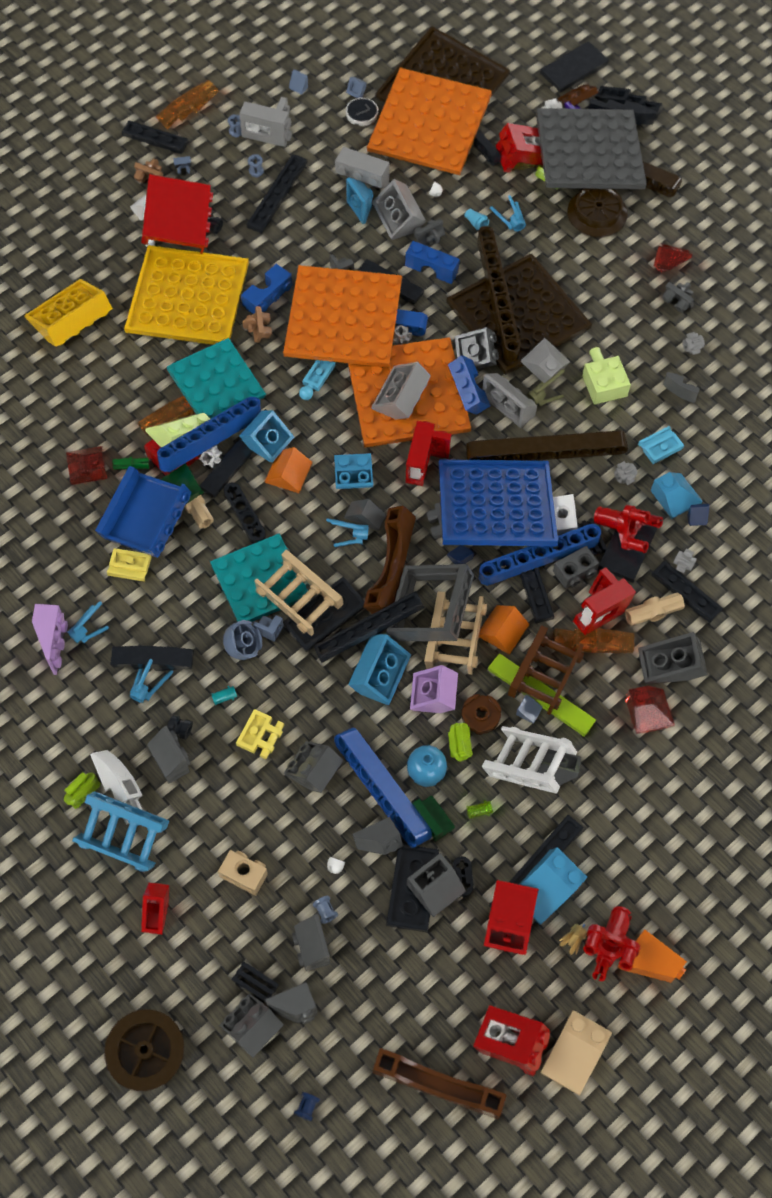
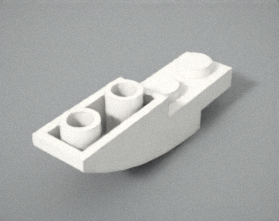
[90,750,143,825]

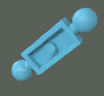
[299,360,336,400]

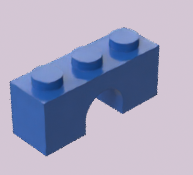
[405,241,460,284]
[241,263,292,314]
[448,355,491,415]

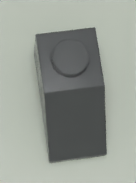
[352,817,403,855]

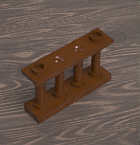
[507,625,585,715]

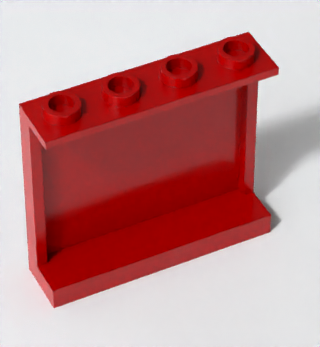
[141,174,213,254]

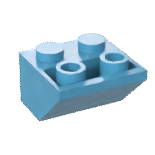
[334,453,373,489]

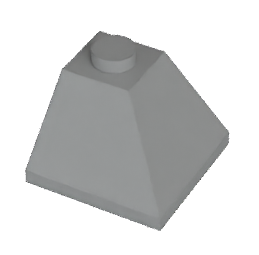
[521,338,570,383]

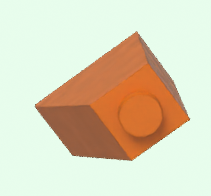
[617,929,687,983]

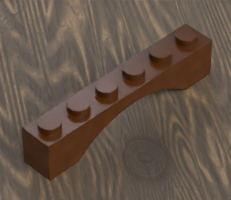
[363,505,416,614]
[373,1048,507,1120]

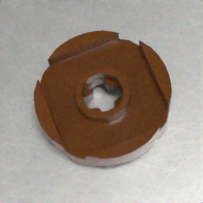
[461,694,501,735]

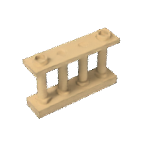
[254,550,343,636]
[424,591,487,675]

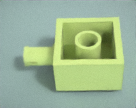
[582,347,631,405]

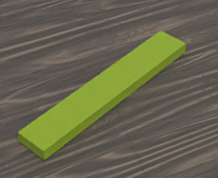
[488,653,596,737]

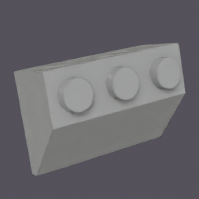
[335,147,390,188]
[372,179,426,240]
[371,362,431,420]
[482,373,537,428]

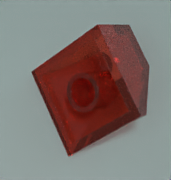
[653,243,693,272]
[66,446,108,485]
[625,686,675,734]

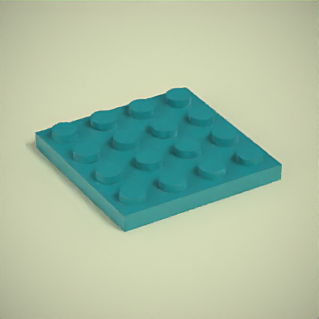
[167,338,266,419]
[210,533,308,622]

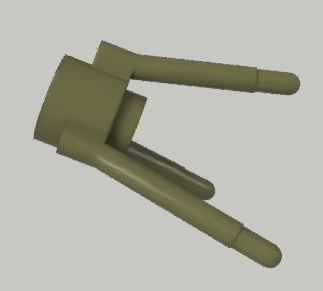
[527,369,565,407]

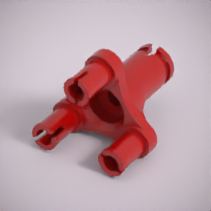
[594,504,663,553]
[583,906,641,982]

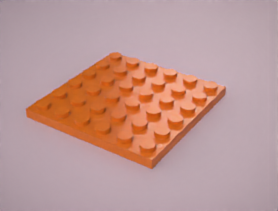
[367,68,492,175]
[283,265,402,368]
[348,337,471,448]

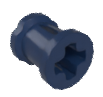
[293,1092,320,1121]

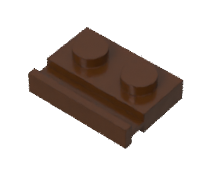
[558,84,598,106]

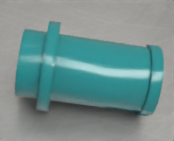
[211,686,237,705]

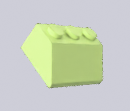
[145,413,210,447]

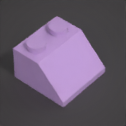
[410,665,458,713]

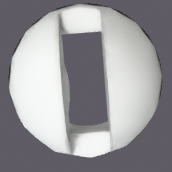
[429,182,443,197]
[327,857,345,874]

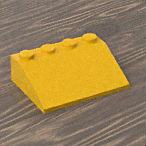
[24,279,113,346]

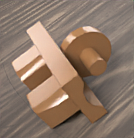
[134,159,163,183]
[242,306,272,343]

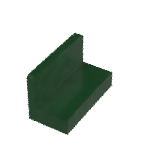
[413,796,455,841]

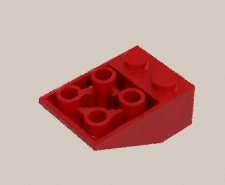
[484,880,538,955]

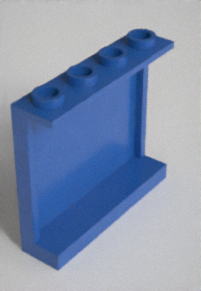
[95,466,192,558]

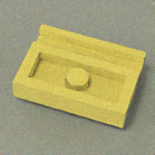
[107,548,151,582]

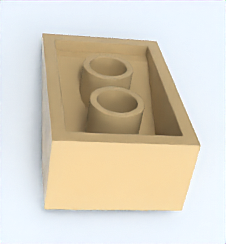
[540,1010,612,1096]

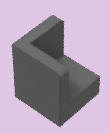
[330,254,354,271]

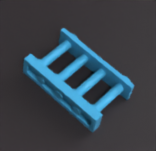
[72,791,169,872]

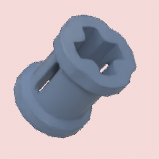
[228,115,242,137]
[248,154,264,177]
[313,896,339,924]

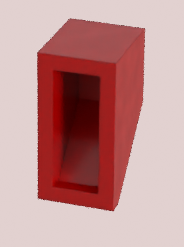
[141,882,170,935]

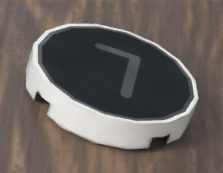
[346,98,378,126]

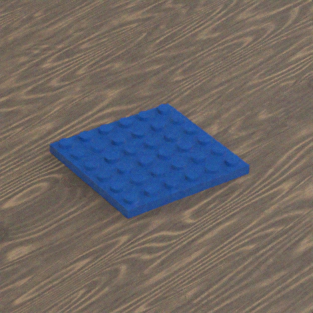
[439,459,558,546]

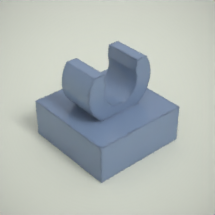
[346,76,367,98]
[173,156,191,175]

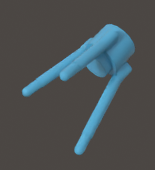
[490,195,526,231]
[326,518,369,547]
[67,601,109,643]
[129,659,173,703]

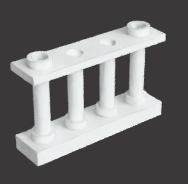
[482,726,577,794]

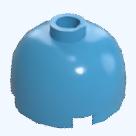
[407,745,447,787]

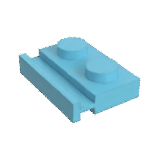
[638,426,684,464]

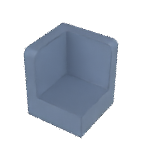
[253,615,284,642]

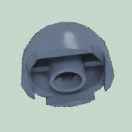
[223,620,262,660]

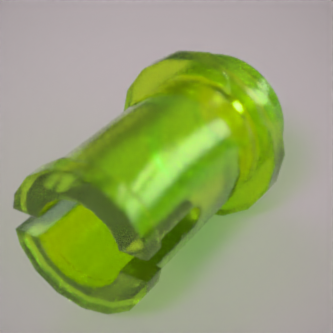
[466,800,493,819]

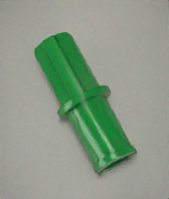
[112,456,150,470]

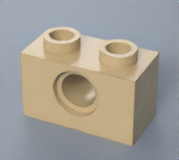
[218,850,268,896]

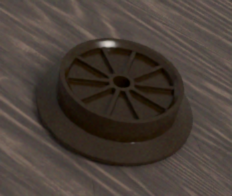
[567,188,628,237]
[104,1009,184,1092]

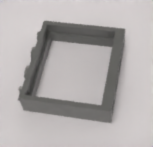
[387,564,474,641]

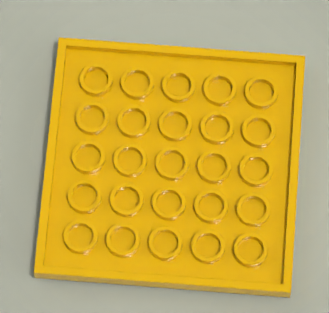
[124,245,249,345]

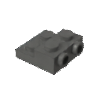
[455,328,499,369]

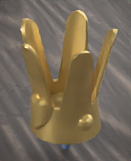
[559,924,587,955]

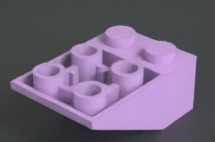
[32,604,68,675]

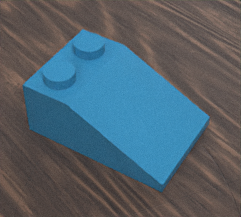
[519,847,587,925]

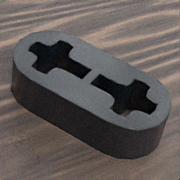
[453,856,473,898]

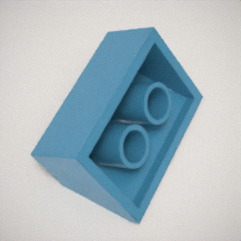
[348,634,411,705]

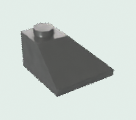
[537,749,582,786]

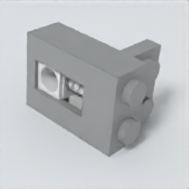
[239,97,292,147]

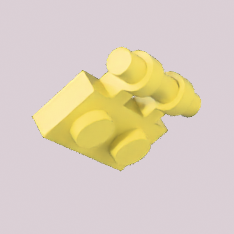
[236,709,285,759]

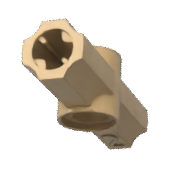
[184,495,214,529]
[625,592,685,626]

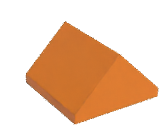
[265,447,312,493]
[479,605,529,655]

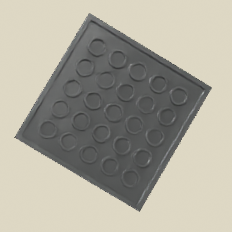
[536,108,647,189]

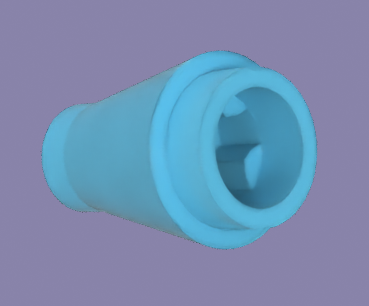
[465,209,489,230]

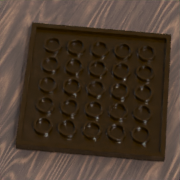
[375,26,510,103]
[446,253,592,375]

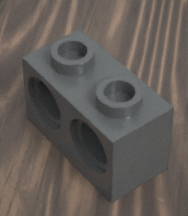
[553,546,599,589]

